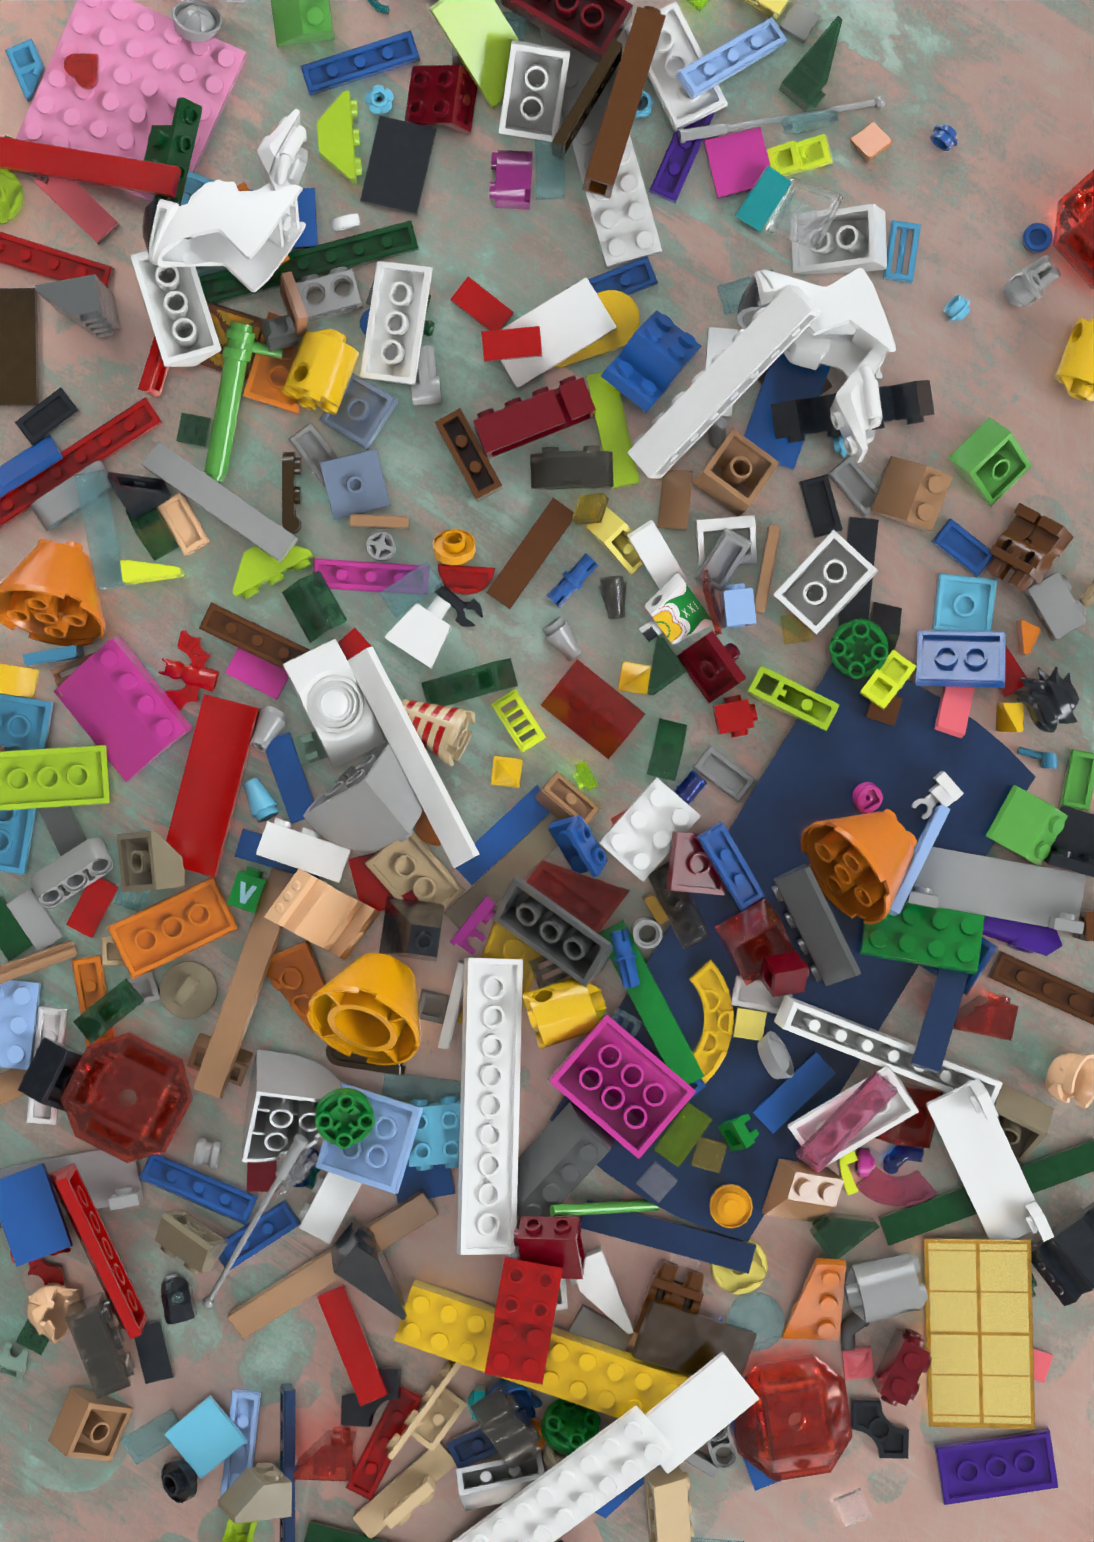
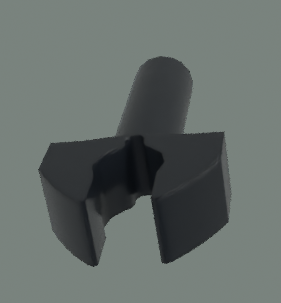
[434,583,483,627]

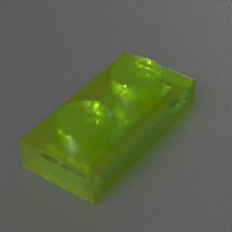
[654,1102,712,1167]

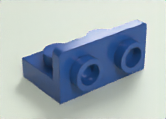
[548,814,608,878]

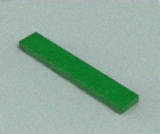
[598,920,705,1085]

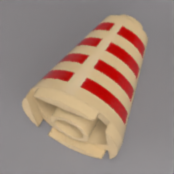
[401,699,475,766]

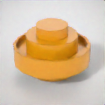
[433,529,476,565]
[709,1184,753,1228]

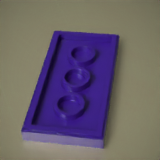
[934,1428,1058,1505]

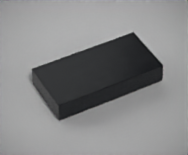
[15,387,80,446]
[799,474,843,538]
[134,1319,175,1384]

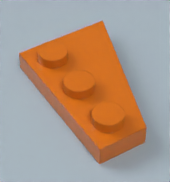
[242,312,299,414]
[266,940,326,1033]
[781,1258,846,1341]

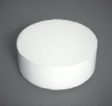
[330,213,361,232]

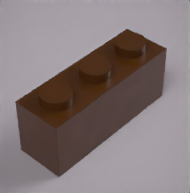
[435,408,503,502]

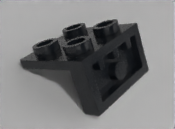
[1044,805,1094,877]

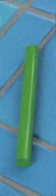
[550,1200,660,1217]

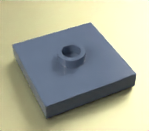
[319,373,399,450]
[319,448,390,519]

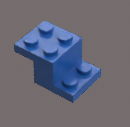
[601,310,702,413]

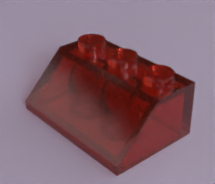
[541,659,645,759]

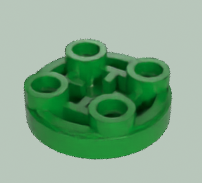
[829,619,889,679]
[315,1088,375,1149]
[541,1399,601,1456]

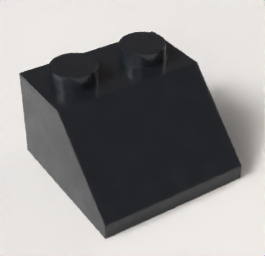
[18,1037,103,1115]

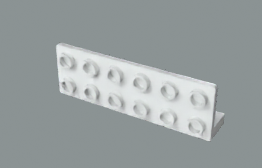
[926,1078,1054,1242]

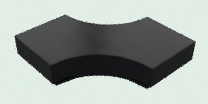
[341,1367,401,1427]
[850,1398,909,1459]

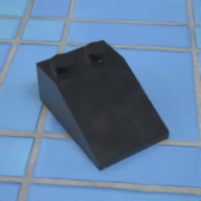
[330,1222,407,1320]

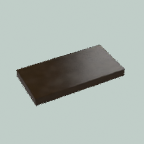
[552,39,623,160]
[0,288,39,406]
[631,1300,757,1376]

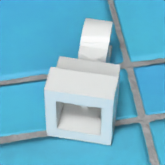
[911,771,964,819]

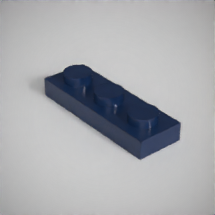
[446,1406,537,1469]

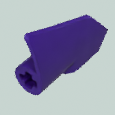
[982,916,1063,956]

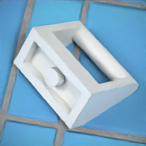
[695,515,757,568]

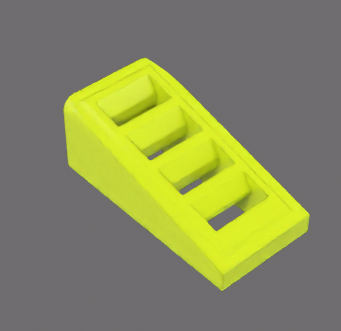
[120,560,185,585]
[491,689,546,753]

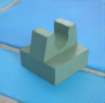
[292,731,328,766]
[0,1342,29,1381]

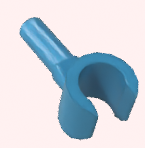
[1017,747,1057,769]

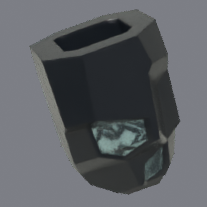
[161,1273,197,1324]

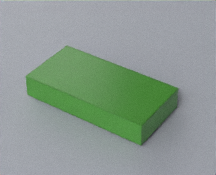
[1059,749,1094,811]

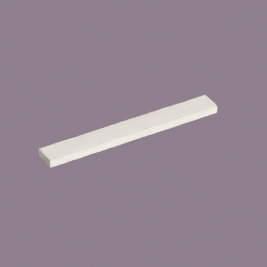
[348,647,480,868]

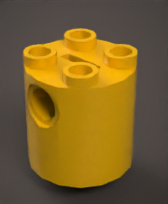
[1055,316,1094,401]
[282,328,359,415]
[522,977,607,1050]

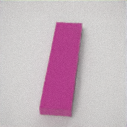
[312,558,430,595]

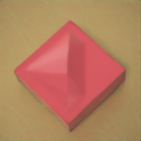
[841,1346,874,1380]

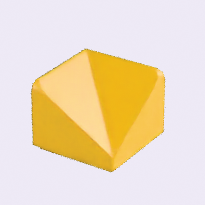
[618,662,651,695]
[996,702,1024,732]

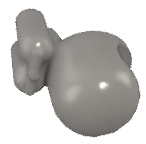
[1004,255,1061,308]

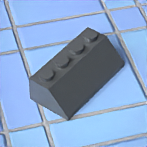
[35,274,120,337]
[771,864,862,986]
[492,875,613,987]
[517,1101,615,1218]

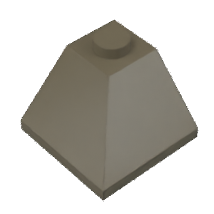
[117,831,185,892]

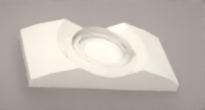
[282,638,385,769]

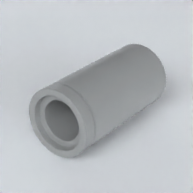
[631,916,663,949]

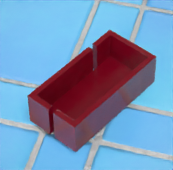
[473,375,596,459]

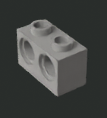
[296,267,363,322]

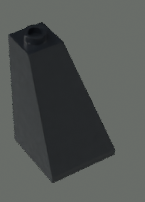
[379,896,444,962]

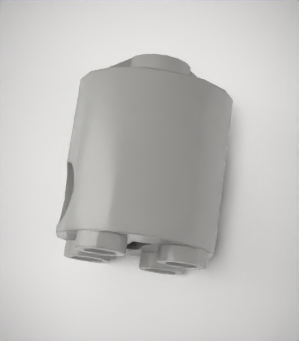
[844,1253,928,1323]

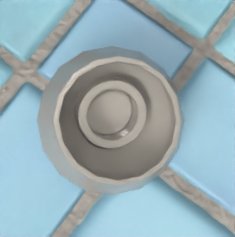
[172,0,223,43]
[757,1031,794,1080]

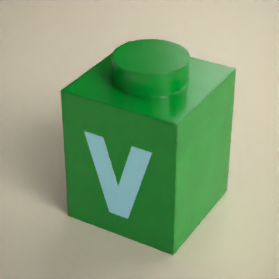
[227,867,268,913]

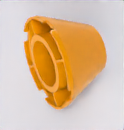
[307,953,420,1065]

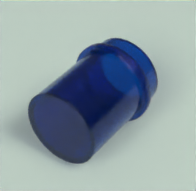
[674,770,707,805]

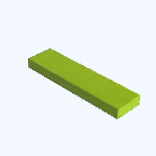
[586,371,640,489]

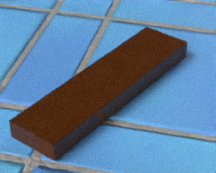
[486,498,577,609]
[199,602,310,670]
[988,951,1094,1025]

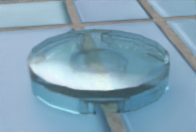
[727,1291,785,1351]

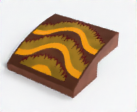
[200,302,266,379]

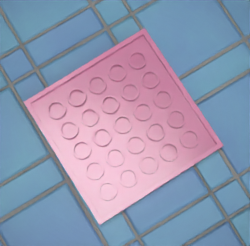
[16,0,247,202]

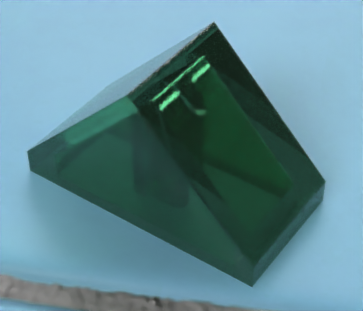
[125,507,179,561]
[647,637,687,696]

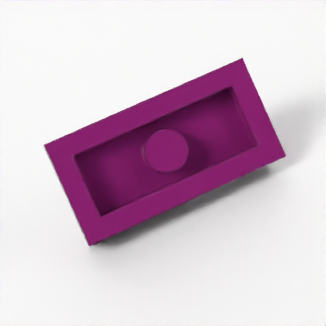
[450,895,496,954]

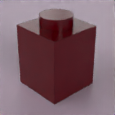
[761,951,809,997]

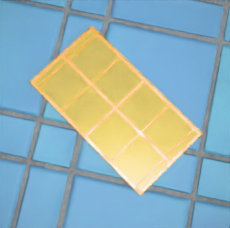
[924,1238,1035,1430]

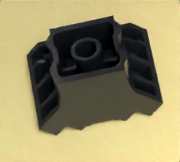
[1031,1202,1094,1306]

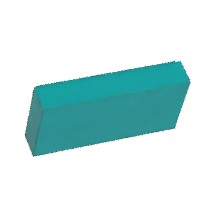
[735,165,792,232]

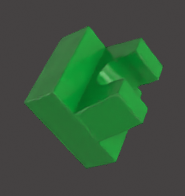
[718,1114,759,1152]

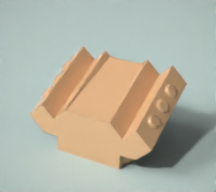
[264,869,381,960]

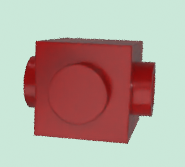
[712,695,758,738]

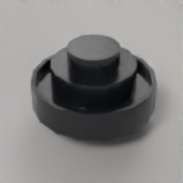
[161,1458,198,1503]

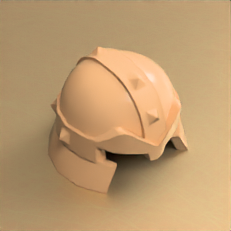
[1045,1053,1094,1109]
[27,1285,82,1344]

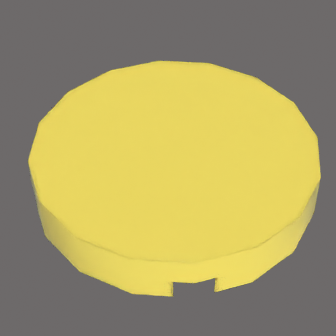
[710,1237,768,1295]

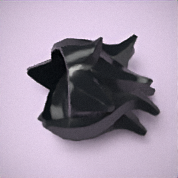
[1014,667,1079,733]

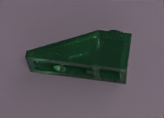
[779,16,843,112]
[421,658,518,706]

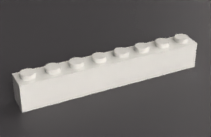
[627,284,822,479]
[774,995,1003,1104]

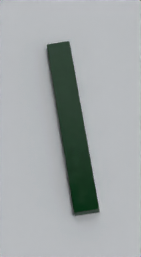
[199,220,419,305]
[878,1138,1094,1246]

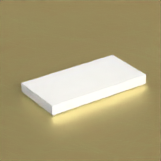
[624,1,728,132]
[500,277,617,389]
[645,1352,759,1474]

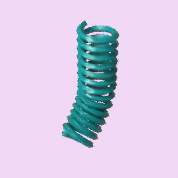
[368,0,389,14]
[306,1164,321,1189]

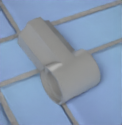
[411,345,442,406]

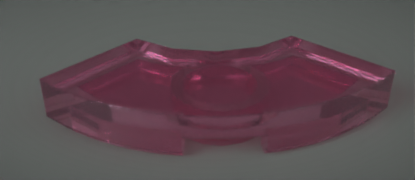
[856,1167,937,1207]

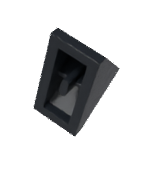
[107,472,171,520]
[869,602,902,657]

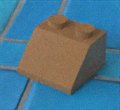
[692,428,780,516]
[870,456,953,532]
[761,1159,844,1222]
[48,1387,134,1462]

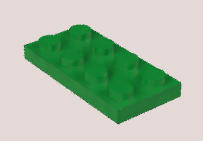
[860,902,985,974]

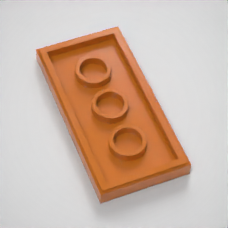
[107,877,238,979]

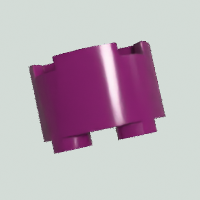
[489,150,533,210]

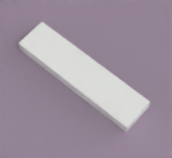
[26,1006,68,1125]

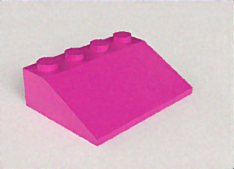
[54,637,193,782]
[547,1014,696,1159]

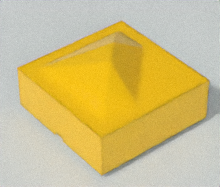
[491,756,523,788]

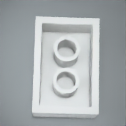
[499,40,570,142]
[774,530,878,635]
[599,777,701,881]

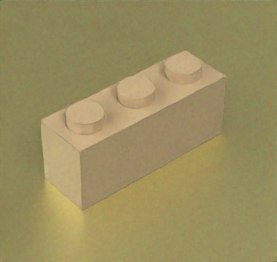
[644,1465,694,1542]

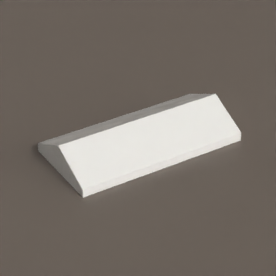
[360,261,433,385]
[788,1066,919,1170]

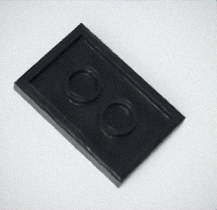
[360,116,437,216]

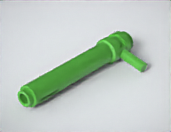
[204,322,283,482]

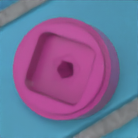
[852,782,883,813]
[855,1147,875,1177]

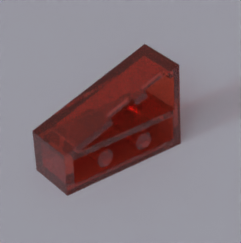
[526,861,630,933]

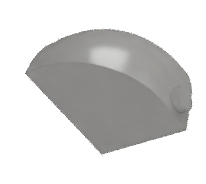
[303,740,423,851]
[242,1049,343,1162]

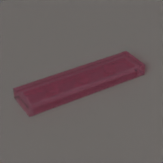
[796,1071,898,1173]

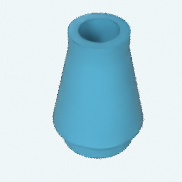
[243,777,279,823]

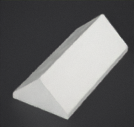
[130,251,221,367]

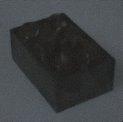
[65,1292,136,1399]

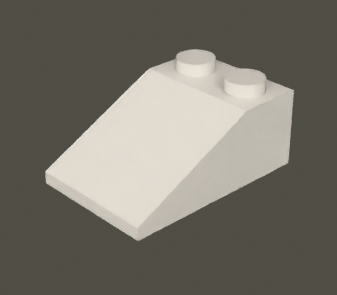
[791,204,887,274]

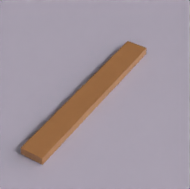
[193,868,294,1099]
[227,1189,438,1340]

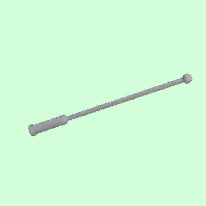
[678,96,885,143]
[203,1134,309,1308]

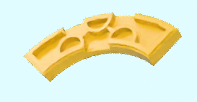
[689,959,734,1083]

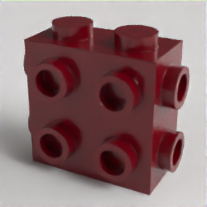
[514,1216,586,1279]
[872,1328,932,1406]

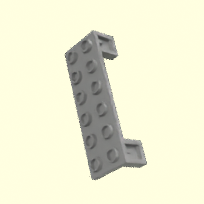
[905,847,1087,934]
[0,1143,144,1228]

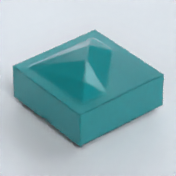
[468,1383,487,1420]

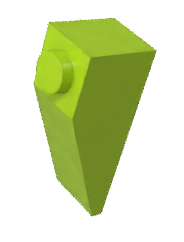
[747,665,840,731]

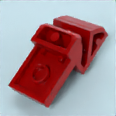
[484,1256,563,1385]

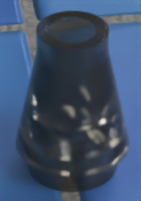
[598,575,627,619]

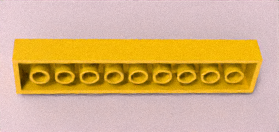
[394,1279,690,1418]

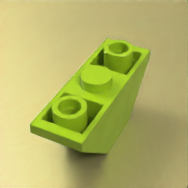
[317,90,362,185]
[232,545,314,600]

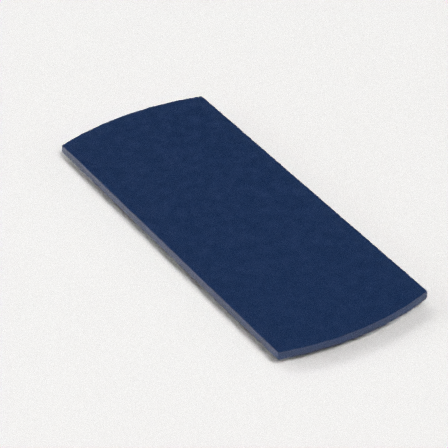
[549,662,1036,1242]

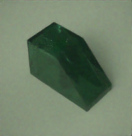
[645,718,688,781]
[73,978,145,1044]
[810,1212,879,1259]

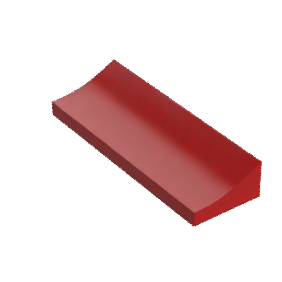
[166,694,261,878]
[48,1163,148,1340]

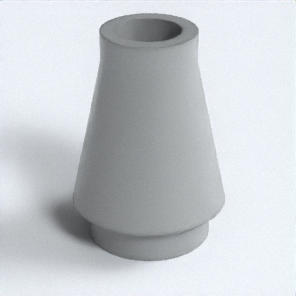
[542,617,582,661]
[250,706,286,751]

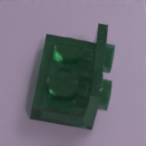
[281,571,347,643]

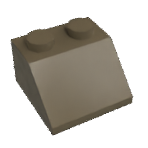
[994,1084,1054,1165]
[155,1210,229,1274]
[218,1462,292,1523]

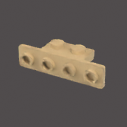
[386,1361,467,1460]
[353,1442,456,1538]

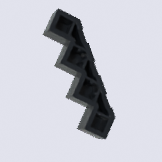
[770,380,935,443]

